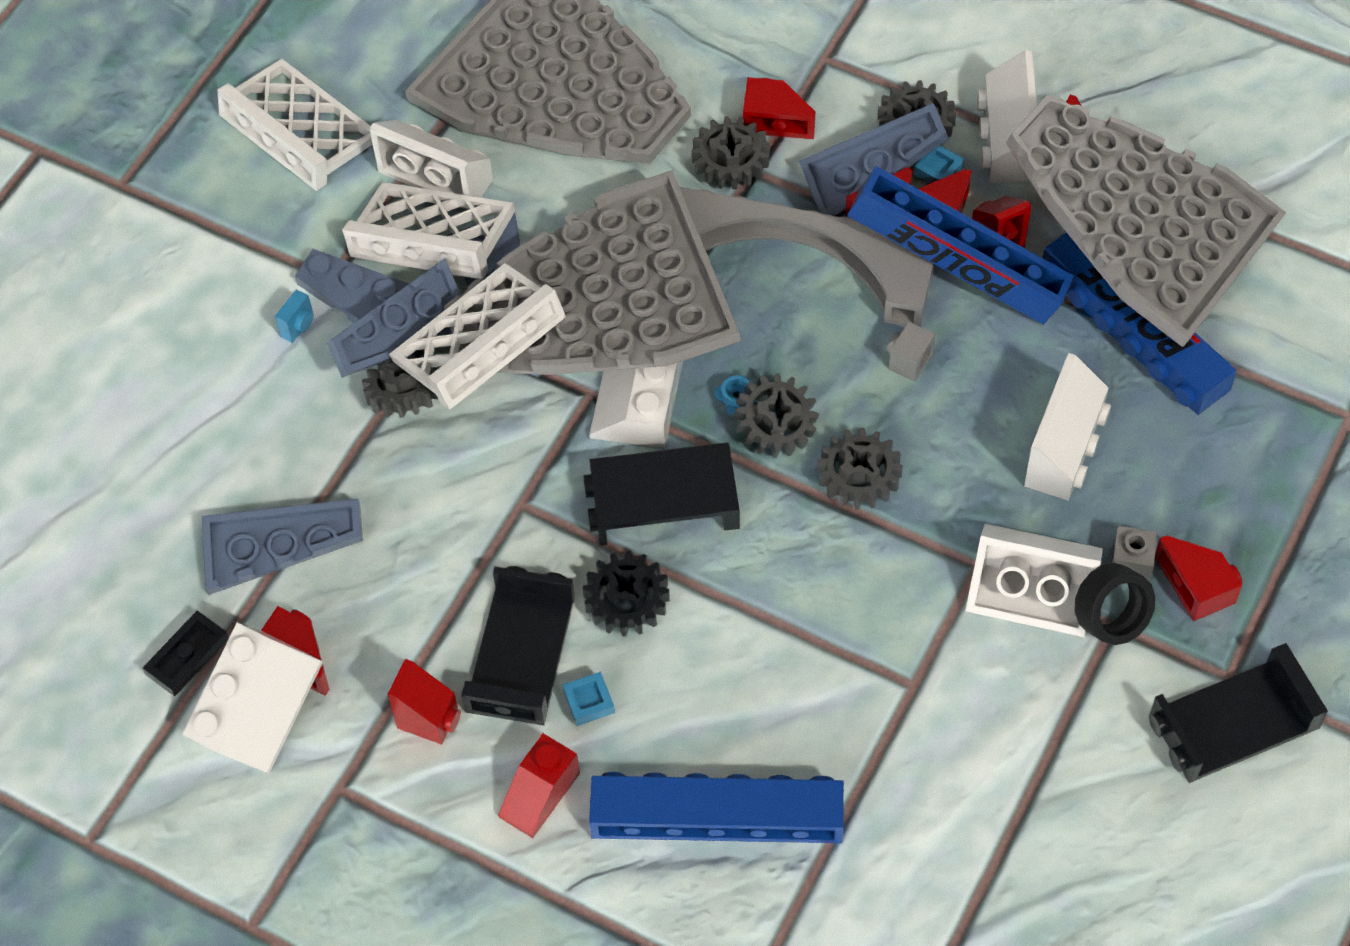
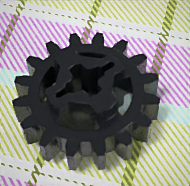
[583,551,670,637]

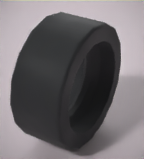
[1074,563,1155,645]

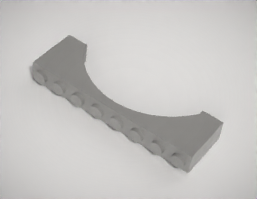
[680,187,936,327]

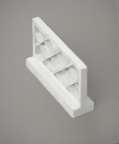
[217,59,373,191]
[342,182,515,280]
[389,263,566,410]

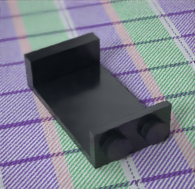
[583,442,740,546]
[461,566,575,726]
[1149,643,1328,783]

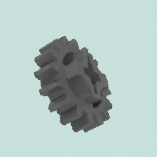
[877,80,956,146]
[692,116,770,190]
[362,351,441,418]
[733,373,819,458]
[817,428,903,510]

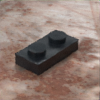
[142,610,229,697]

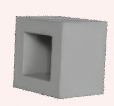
[887,321,936,382]
[1111,526,1158,581]

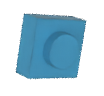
[914,146,965,184]
[275,289,314,343]
[562,672,615,726]

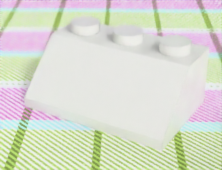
[977,50,1037,183]
[369,119,493,210]
[1024,353,1112,501]
[589,361,683,449]
[965,523,1103,637]
[182,622,323,773]

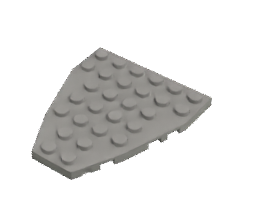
[405,0,691,164]
[1006,95,1286,347]
[444,170,741,375]

